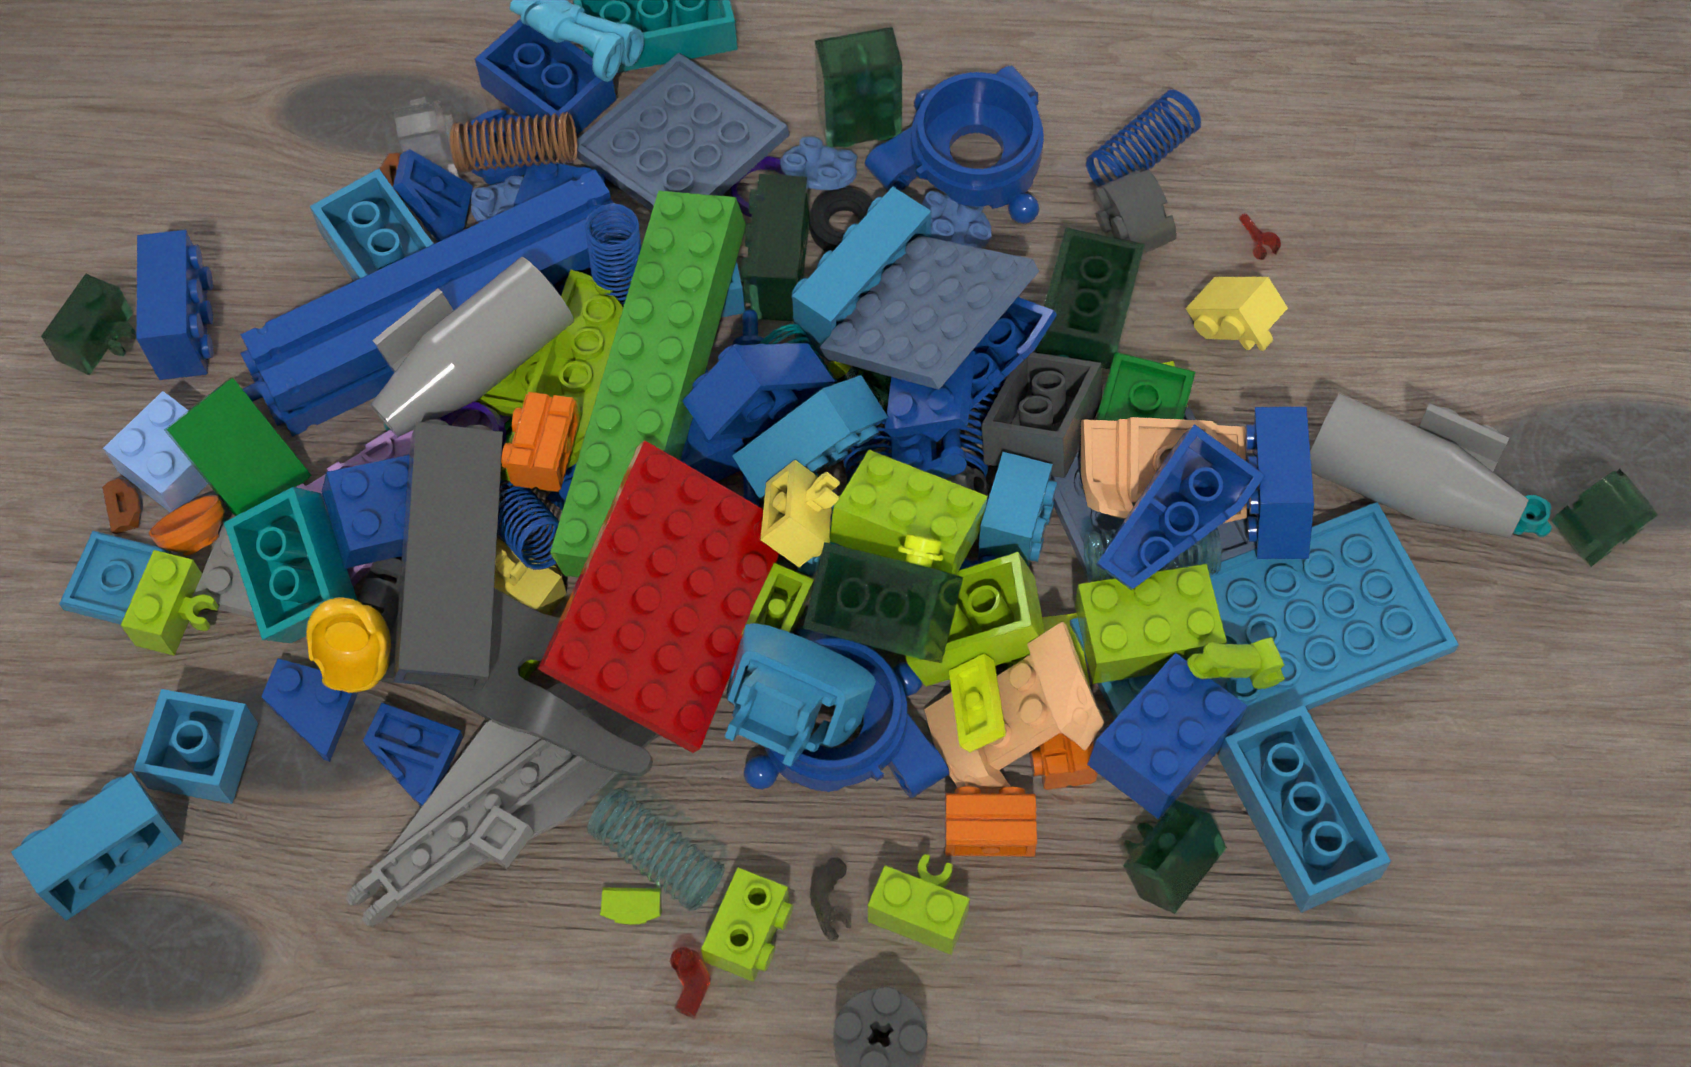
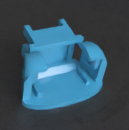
[725,623,876,767]

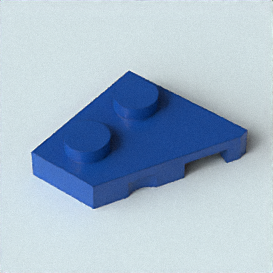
[261,658,359,761]

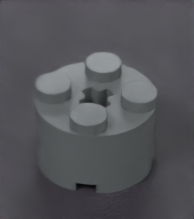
[1093,168,1177,263]
[833,986,927,1067]

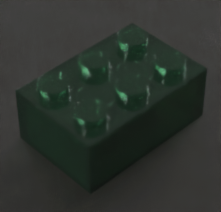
[815,27,902,148]
[741,174,809,321]
[1035,227,1145,370]
[803,542,963,663]

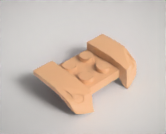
[1081,417,1247,523]
[924,621,1104,794]

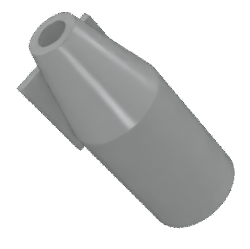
[371,257,574,437]
[1310,393,1529,538]

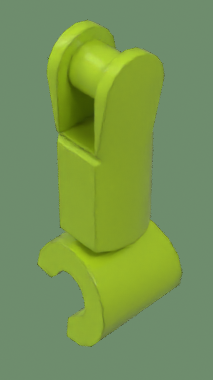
[1188,637,1285,689]

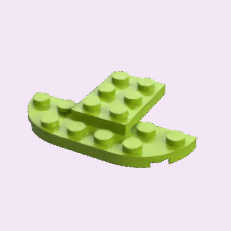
[475,270,623,481]

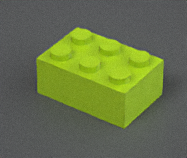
[830,450,988,588]
[897,552,1045,687]
[1075,564,1227,684]

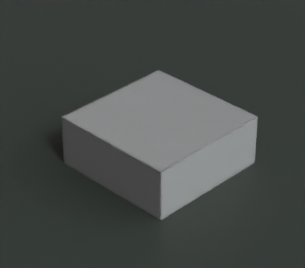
[468,805,534,869]

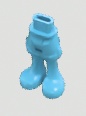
[510,0,644,82]

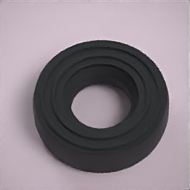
[809,187,873,252]

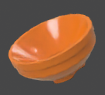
[149,495,224,556]

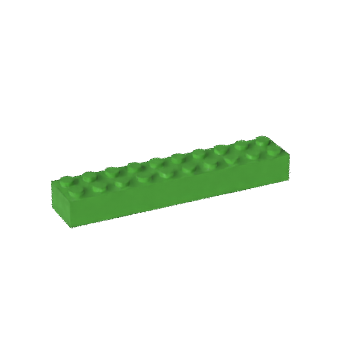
[550,191,746,577]

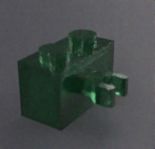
[41,274,136,375]
[1123,800,1227,914]

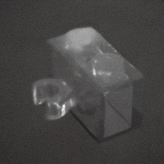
[393,98,462,177]

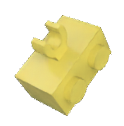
[1185,277,1288,351]
[760,460,840,567]
[494,538,567,616]

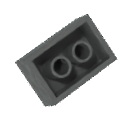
[982,352,1102,478]

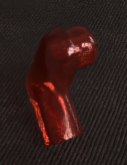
[670,947,711,1018]

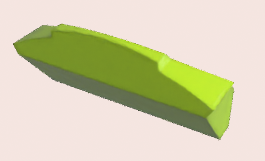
[599,887,662,925]

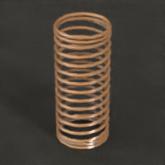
[450,112,577,173]

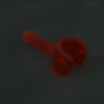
[1239,213,1281,260]

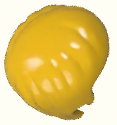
[306,598,391,693]

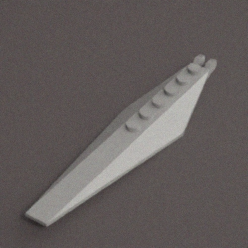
[345,560,813,927]

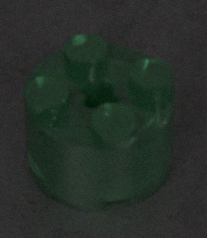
[1551,468,1658,567]

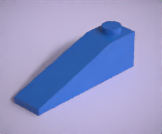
[920,297,1057,442]
[1096,424,1265,590]

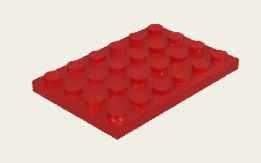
[538,440,779,753]

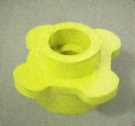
[898,534,943,567]

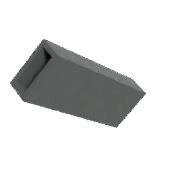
[393,419,503,690]

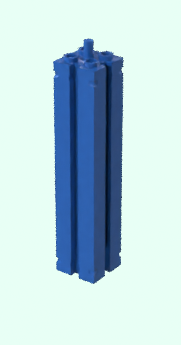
[240,169,630,437]

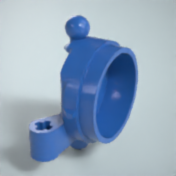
[865,66,1044,224]
[744,608,949,799]

